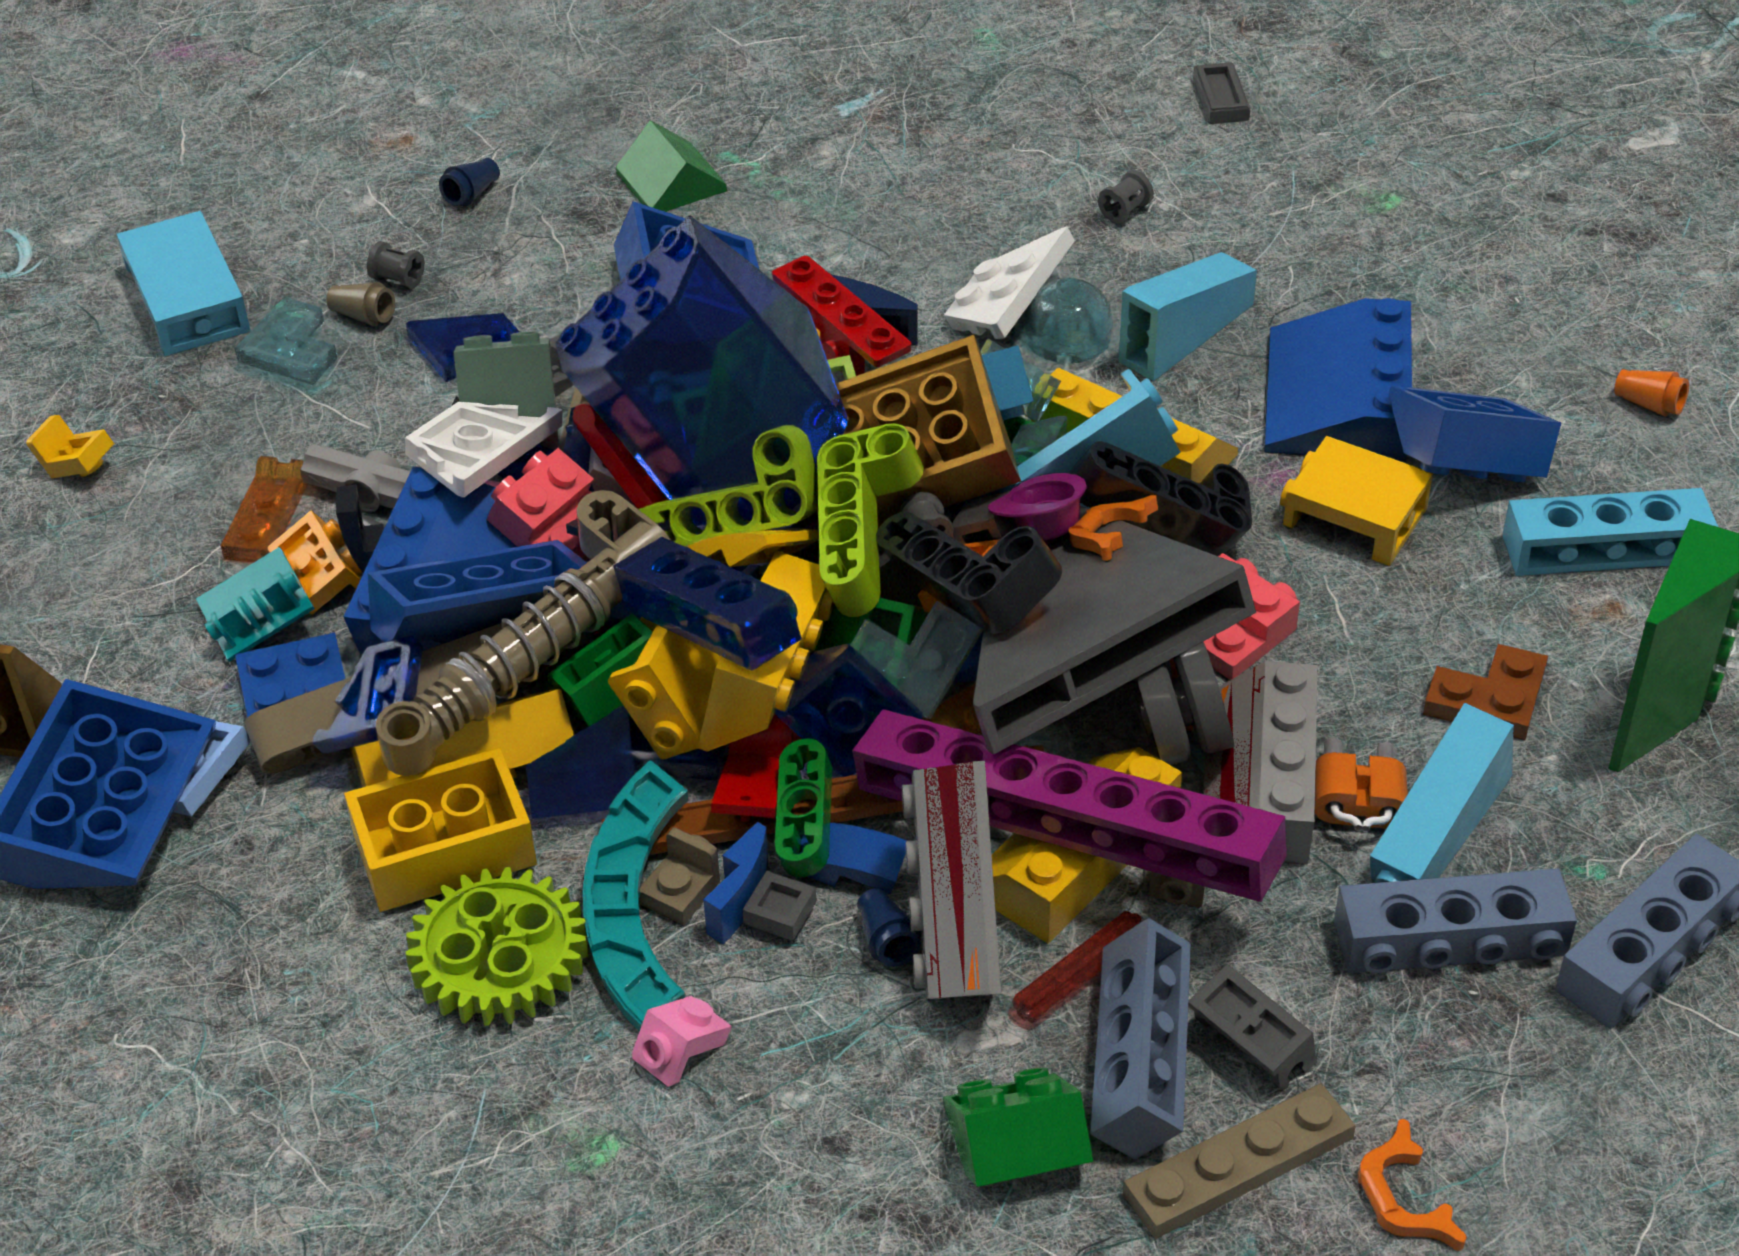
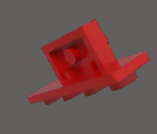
[772,255,911,376]

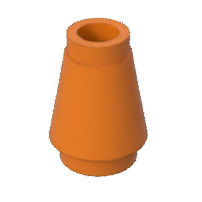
[1614,369,1689,417]

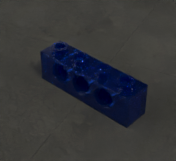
[613,537,802,671]

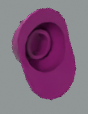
[988,473,1087,545]

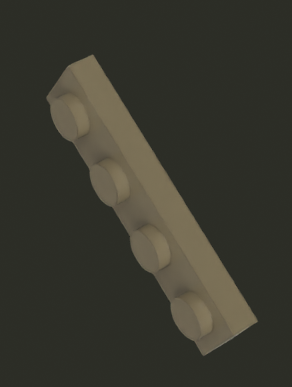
[1122,1083,1356,1239]

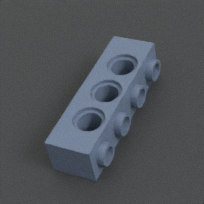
[1555,833,1739,1029]
[1334,868,1577,973]
[1090,917,1191,1160]

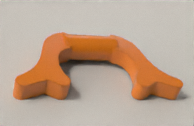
[1069,495,1158,561]
[1357,1119,1467,1251]

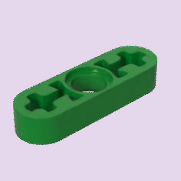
[775,738,832,877]

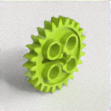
[405,867,588,1026]

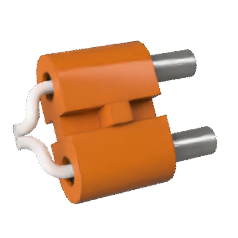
[1315,737,1408,832]

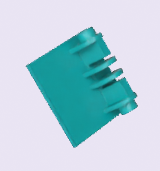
[196,547,315,662]

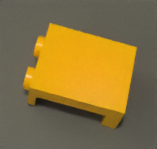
[1280,436,1433,566]
[608,594,724,759]

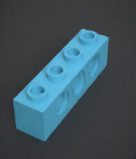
[1502,488,1718,576]

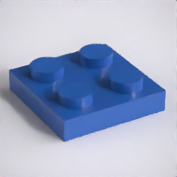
[235,632,346,718]

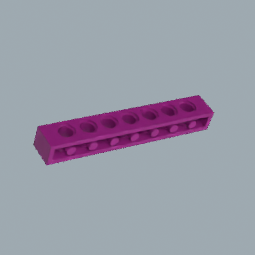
[853,709,1287,902]

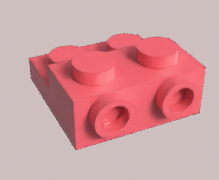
[486,448,594,561]
[1204,553,1300,680]

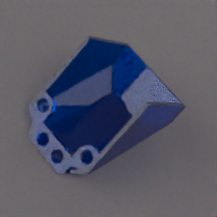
[555,215,849,530]

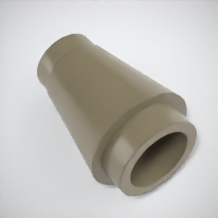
[326,282,395,326]

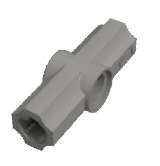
[300,444,411,513]

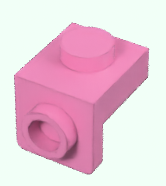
[632,996,732,1086]

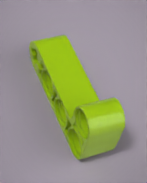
[817,423,924,617]
[638,425,818,548]

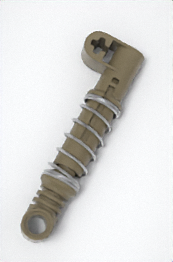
[376,490,676,776]

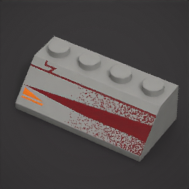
[1203,661,1318,864]
[902,761,1001,999]

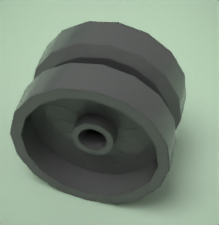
[1134,641,1235,765]

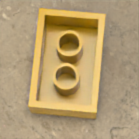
[344,747,537,912]

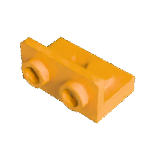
[267,510,363,615]

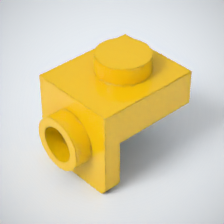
[26,415,115,479]

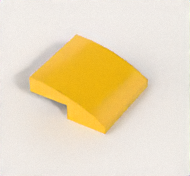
[676,528,819,571]

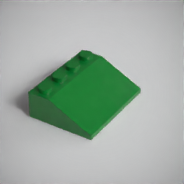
[1608,519,1739,772]

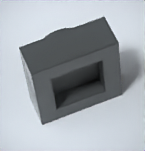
[743,871,817,941]

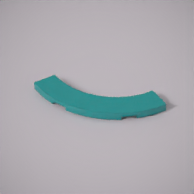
[583,760,689,1032]

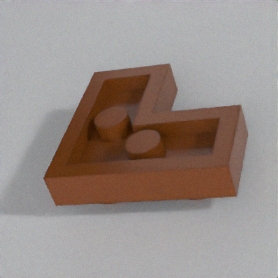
[1423,644,1548,740]

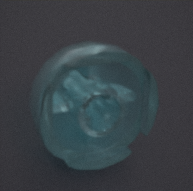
[1024,277,1113,363]

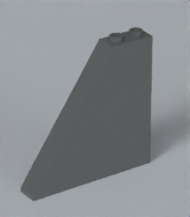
[973,506,1256,755]

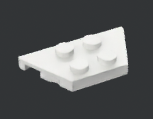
[944,227,1075,339]
[405,402,563,497]

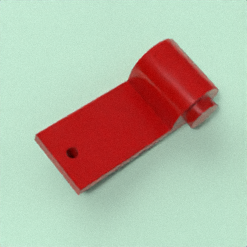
[711,706,807,822]

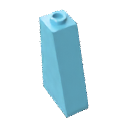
[1118,252,1257,381]
[1370,703,1514,883]

